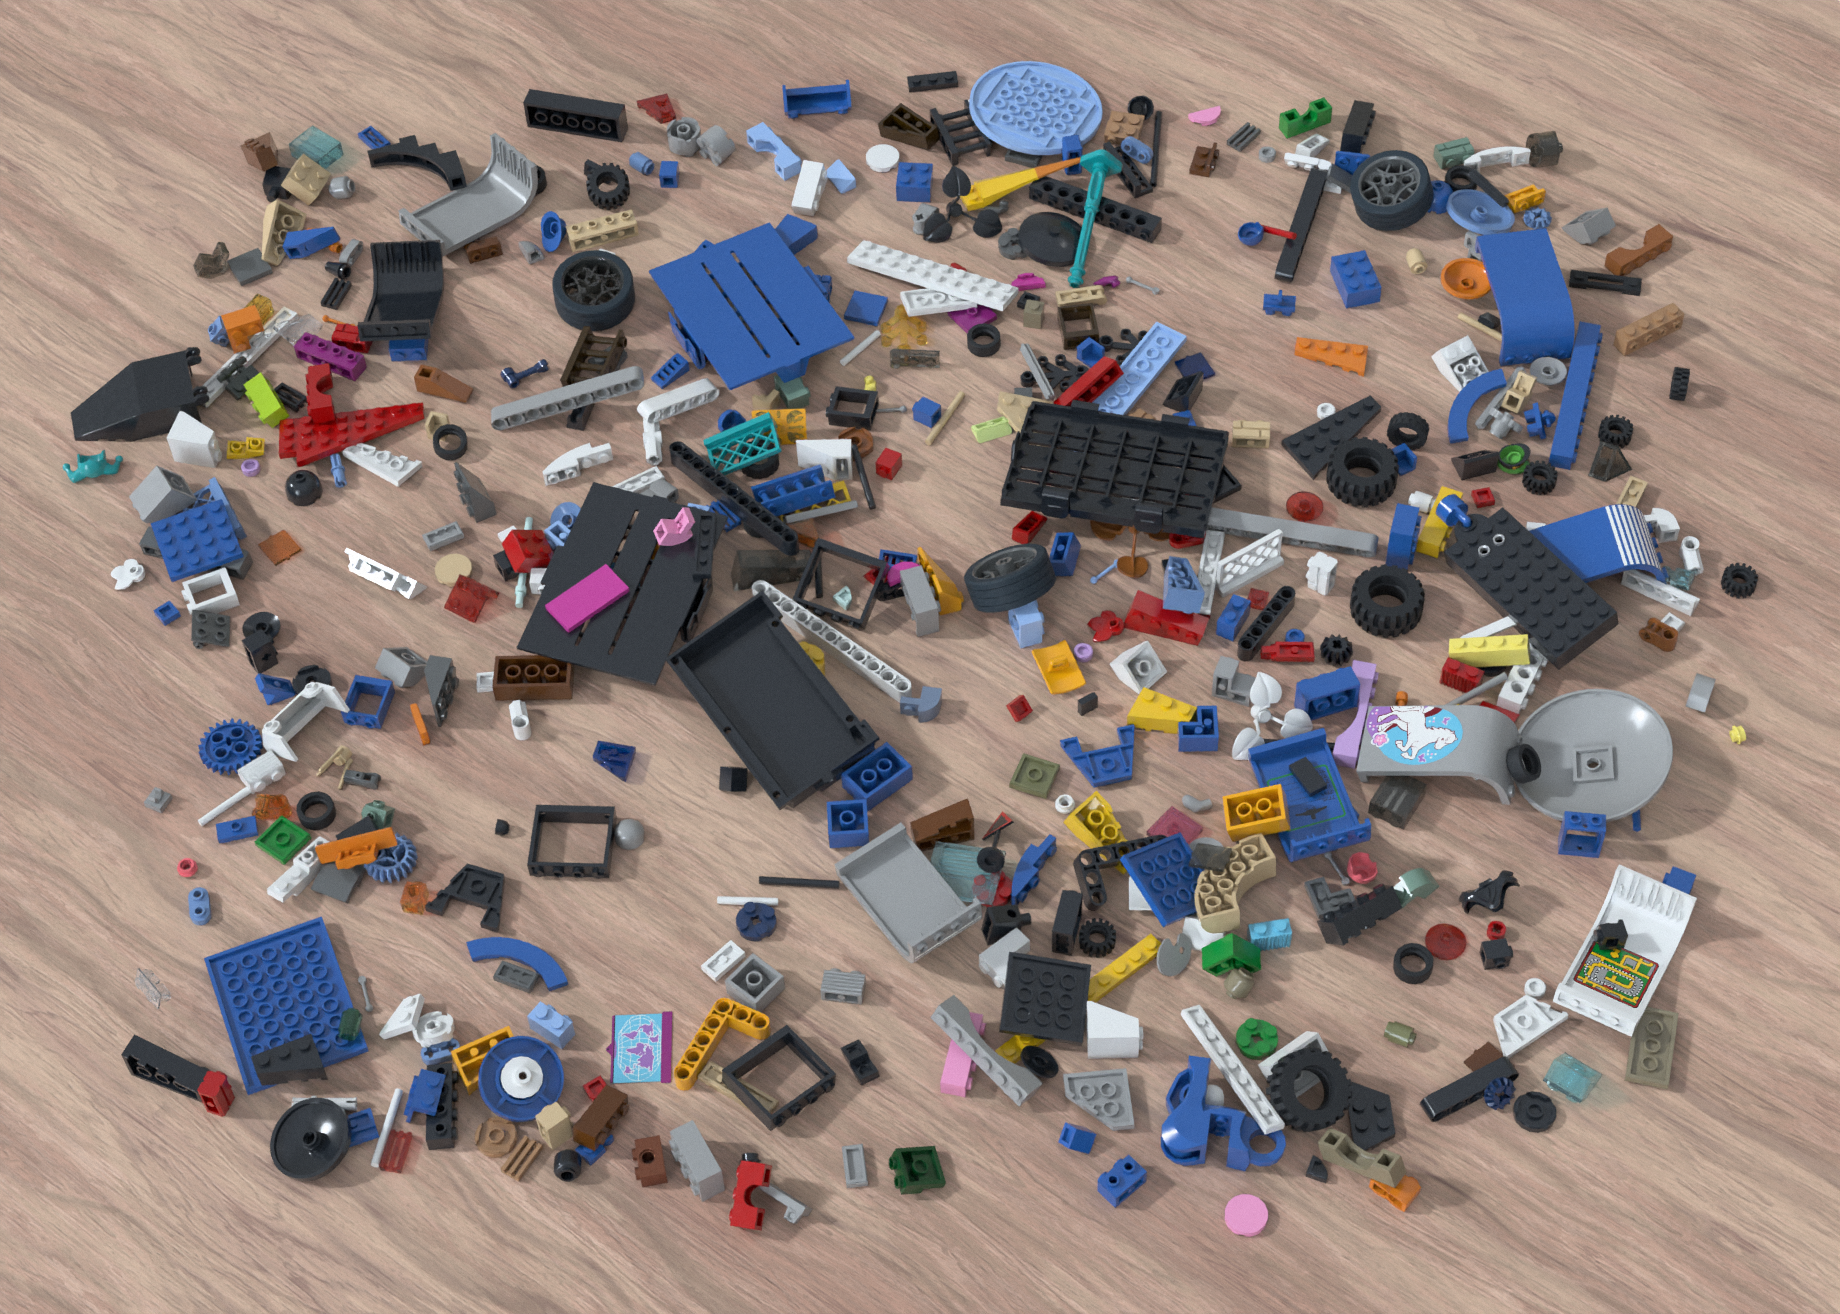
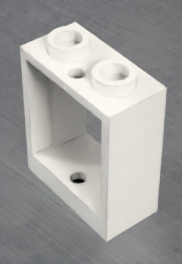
[181,567,240,615]

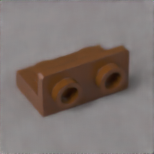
[1189,142,1220,178]
[464,236,503,264]

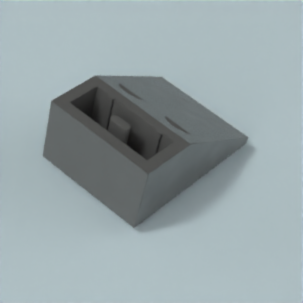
[453,462,497,523]
[424,655,459,727]

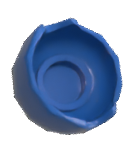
[1238,222,1264,246]
[718,409,747,432]

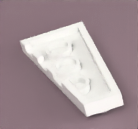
[343,443,422,487]

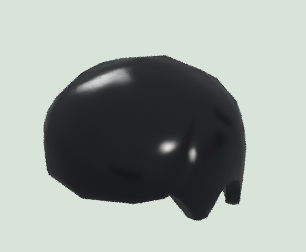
[1127,95,1154,120]

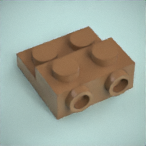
[1104,111,1145,147]

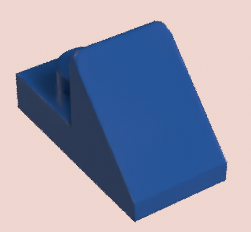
[255,673,295,705]

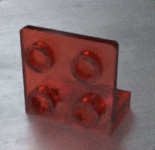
[444,574,500,623]

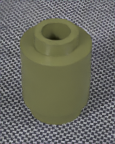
[1384,1021,1417,1048]

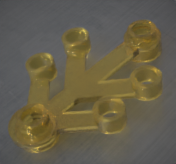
[881,304,927,360]

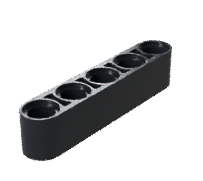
[1237,586,1296,661]
[1420,1056,1519,1122]

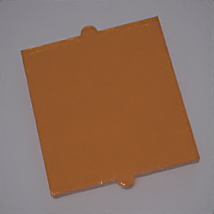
[258,530,301,566]

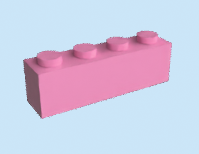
[940,1012,986,1097]

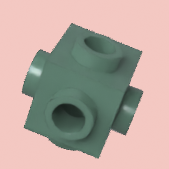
[361,800,395,829]

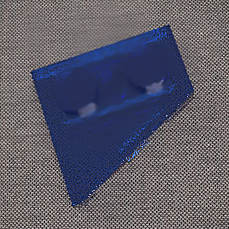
[593,740,636,782]

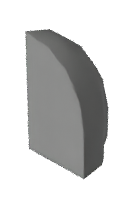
[518,241,545,264]

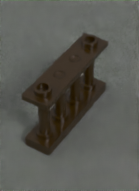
[560,326,627,387]

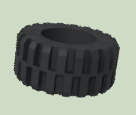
[1326,437,1399,508]
[1350,564,1425,638]
[1266,1048,1352,1132]

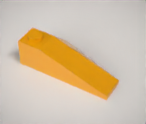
[917,547,964,616]

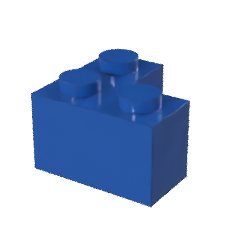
[1177,706,1219,752]

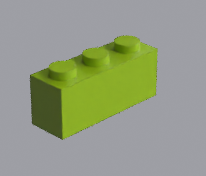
[243,372,290,428]

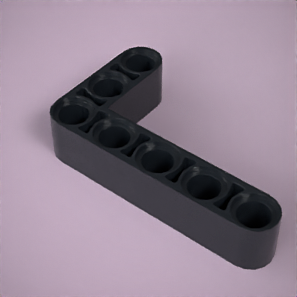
[1073,835,1167,911]

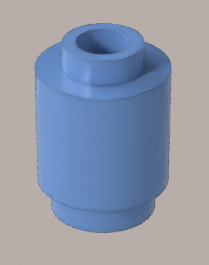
[629,152,655,175]

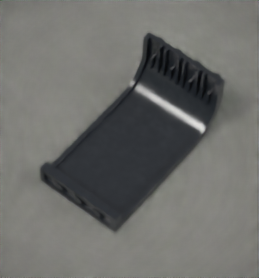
[357,240,444,341]

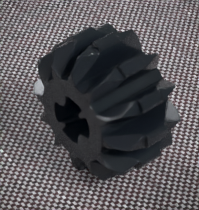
[1320,634,1353,666]

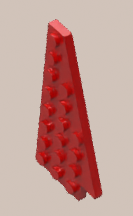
[279,402,425,467]

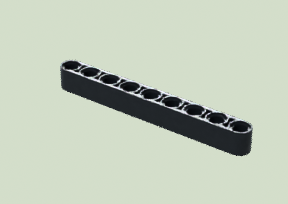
[1275,168,1328,283]

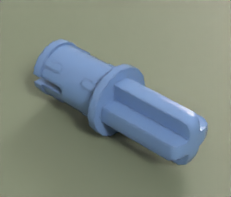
[330,454,347,488]

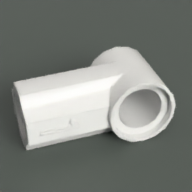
[1679,536,1704,576]
[509,700,531,740]

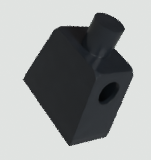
[262,166,292,203]
[981,905,1032,946]

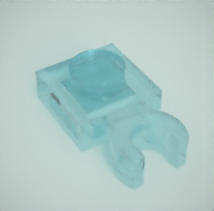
[1662,566,1695,591]

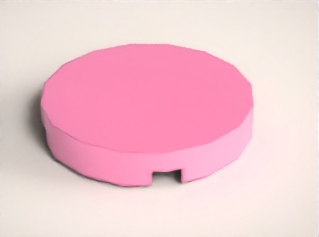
[1225,1194,1268,1237]

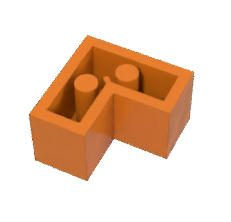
[221,305,264,354]

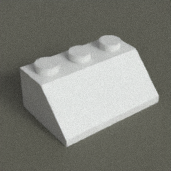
[1258,1031,1332,1097]

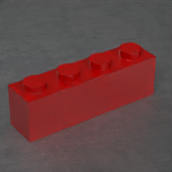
[1053,356,1124,407]

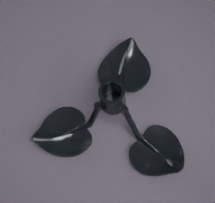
[923,166,1003,243]

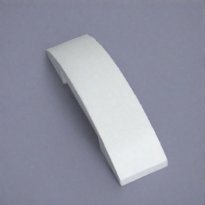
[1464,147,1531,173]

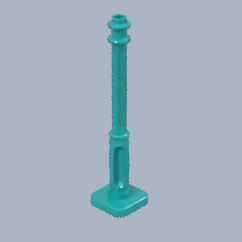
[1068,149,1123,288]

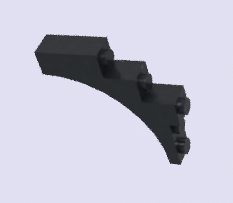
[367,135,467,191]

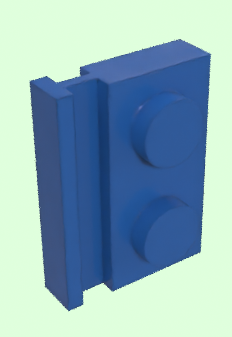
[348,1108,379,1147]

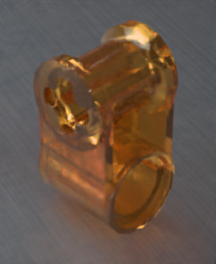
[252,794,292,820]

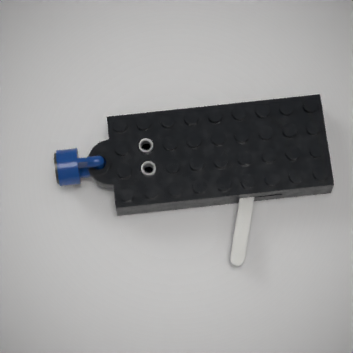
[1436,494,1619,670]

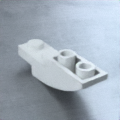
[543,443,613,486]
[267,836,329,903]

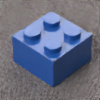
[896,162,933,203]
[827,799,869,848]

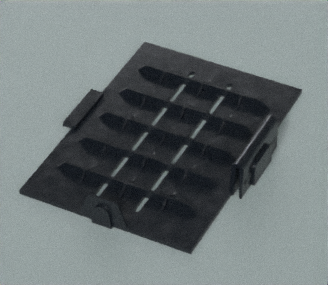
[517,482,728,686]

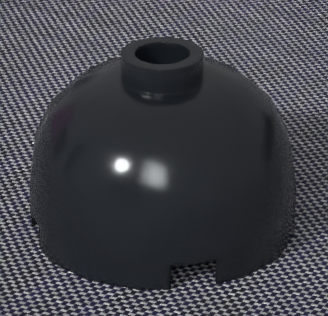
[285,470,323,506]

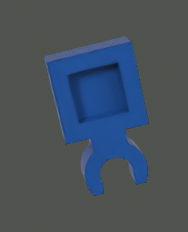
[575,1134,614,1166]

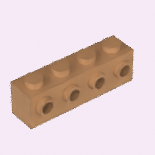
[1613,303,1685,356]

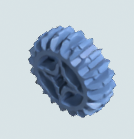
[364,832,418,883]

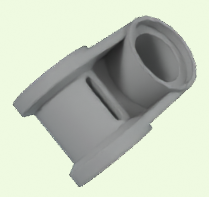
[912,203,939,235]

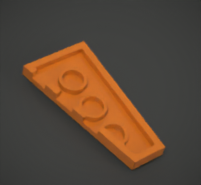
[1294,337,1368,377]

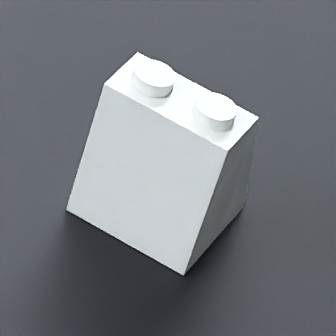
[167,411,222,468]
[1086,1001,1143,1059]

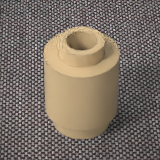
[1406,248,1428,274]

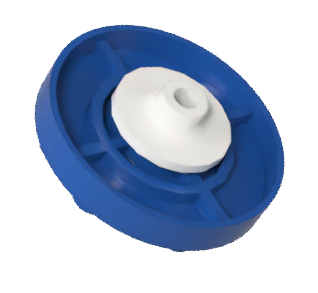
[478,1036,564,1122]

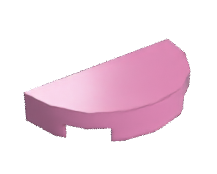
[1188,106,1221,126]

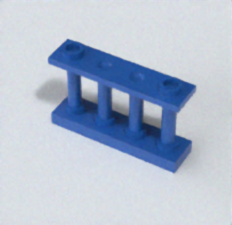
[751,465,835,517]

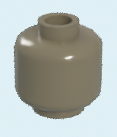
[1224,967,1255,999]

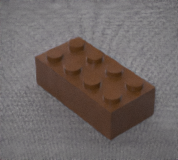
[492,655,575,701]

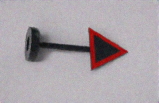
[977,811,1014,873]

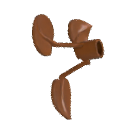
[1090,520,1170,578]

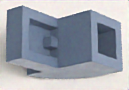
[900,686,942,723]

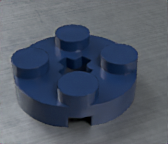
[736,902,777,942]

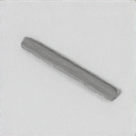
[1020,343,1056,401]
[1475,367,1526,429]

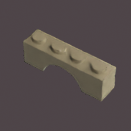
[1318,1128,1406,1188]

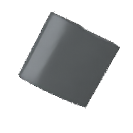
[311,861,366,904]

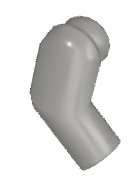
[1182,795,1212,813]

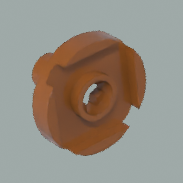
[838,427,873,461]

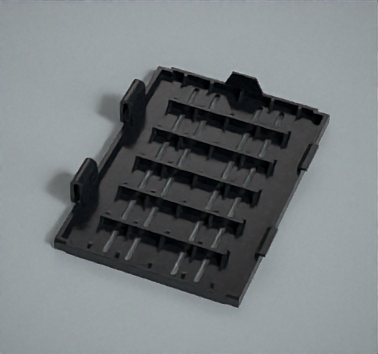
[1000,400,1229,538]

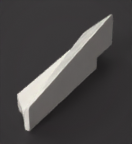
[345,548,427,599]

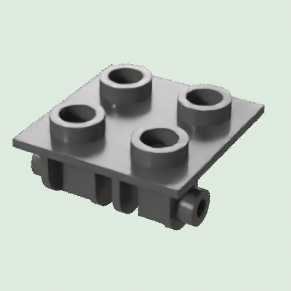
[191,610,230,649]

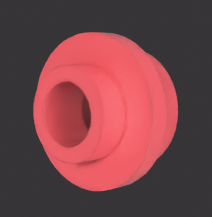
[177,858,198,877]

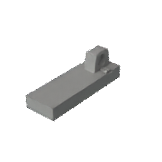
[758,1183,812,1224]

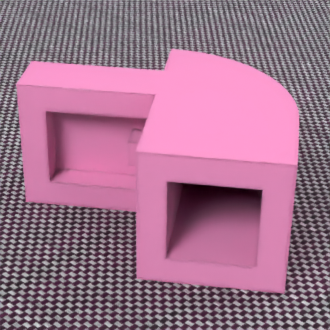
[653,507,695,546]

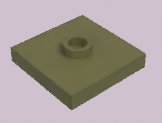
[1009,753,1060,799]

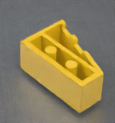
[1127,687,1197,734]

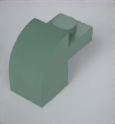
[1394,868,1439,908]

